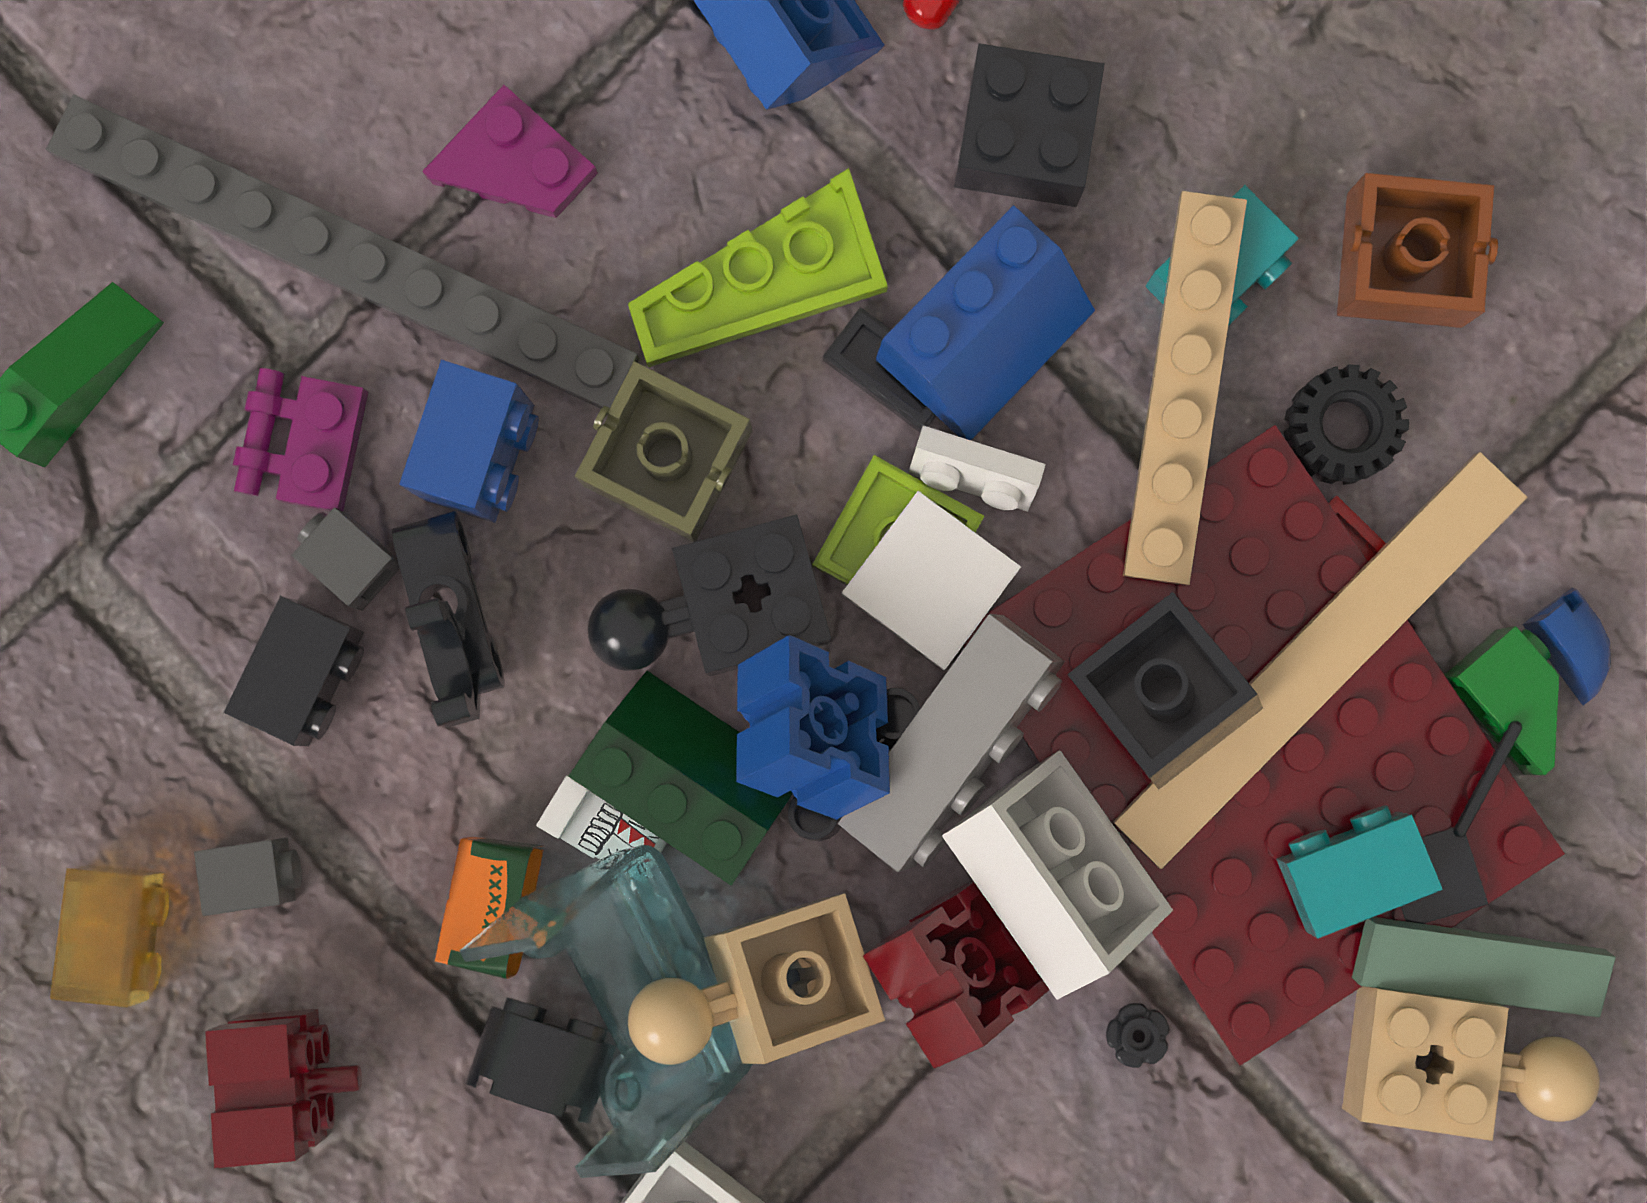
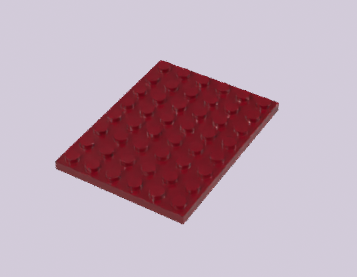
[963,425,1565,1066]

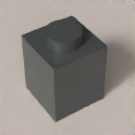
[291,507,400,611]
[194,837,302,917]

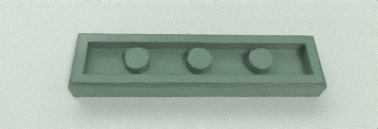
[1352,917,1616,1017]

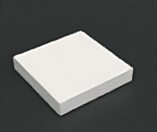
[841,491,1021,671]

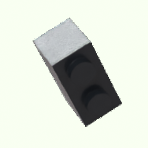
[223,595,364,746]

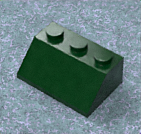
[568,670,793,886]

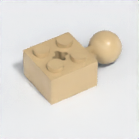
[628,893,885,1065]
[1342,986,1600,1141]

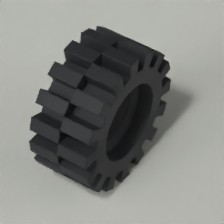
[1284,364,1409,485]

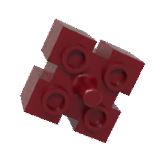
[862,880,1050,1069]
[205,1009,362,1168]

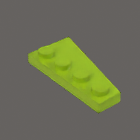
[627,168,888,367]

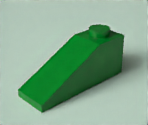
[0,282,164,468]

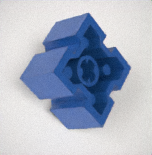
[737,635,890,820]

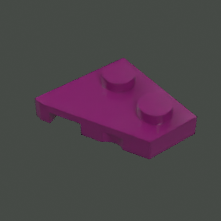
[422,84,598,218]

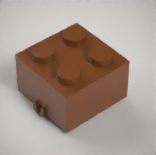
[1337,173,1498,328]

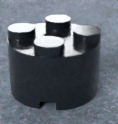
[465,997,616,1124]

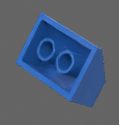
[694,0,885,110]
[876,205,1095,440]

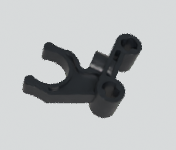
[392,511,505,728]

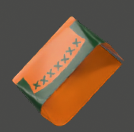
[435,837,544,979]

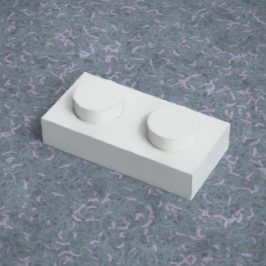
[908,426,1046,512]

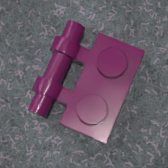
[232,368,369,512]

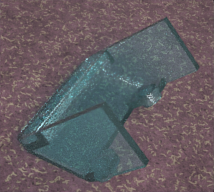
[459,845,753,1178]

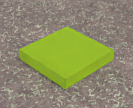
[812,455,984,585]

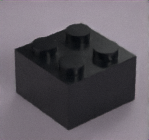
[954,43,1105,207]
[1067,592,1263,790]

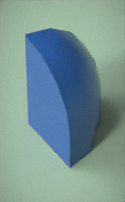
[1522,588,1611,706]

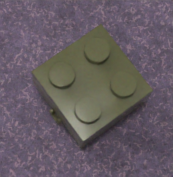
[575,361,752,542]

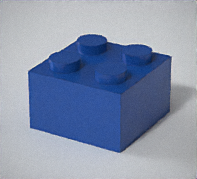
[399,359,539,523]

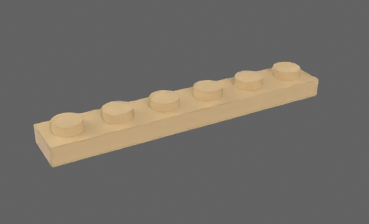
[1123,191,1247,586]

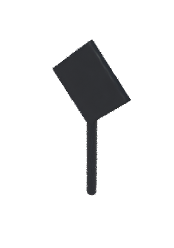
[1401,721,1522,924]

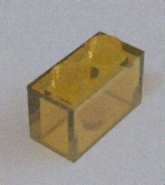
[50,865,169,1007]

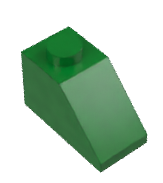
[1445,626,1559,775]

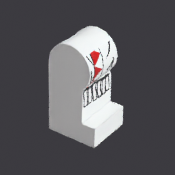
[536,775,667,883]

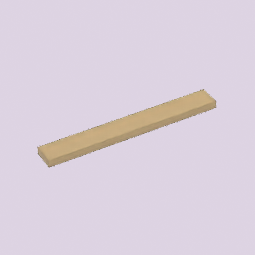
[1112,452,1528,869]

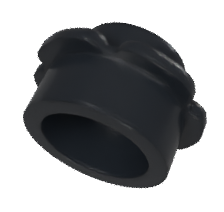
[1106,1003,1170,1068]

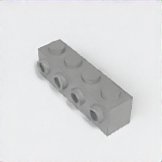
[838,614,1065,872]

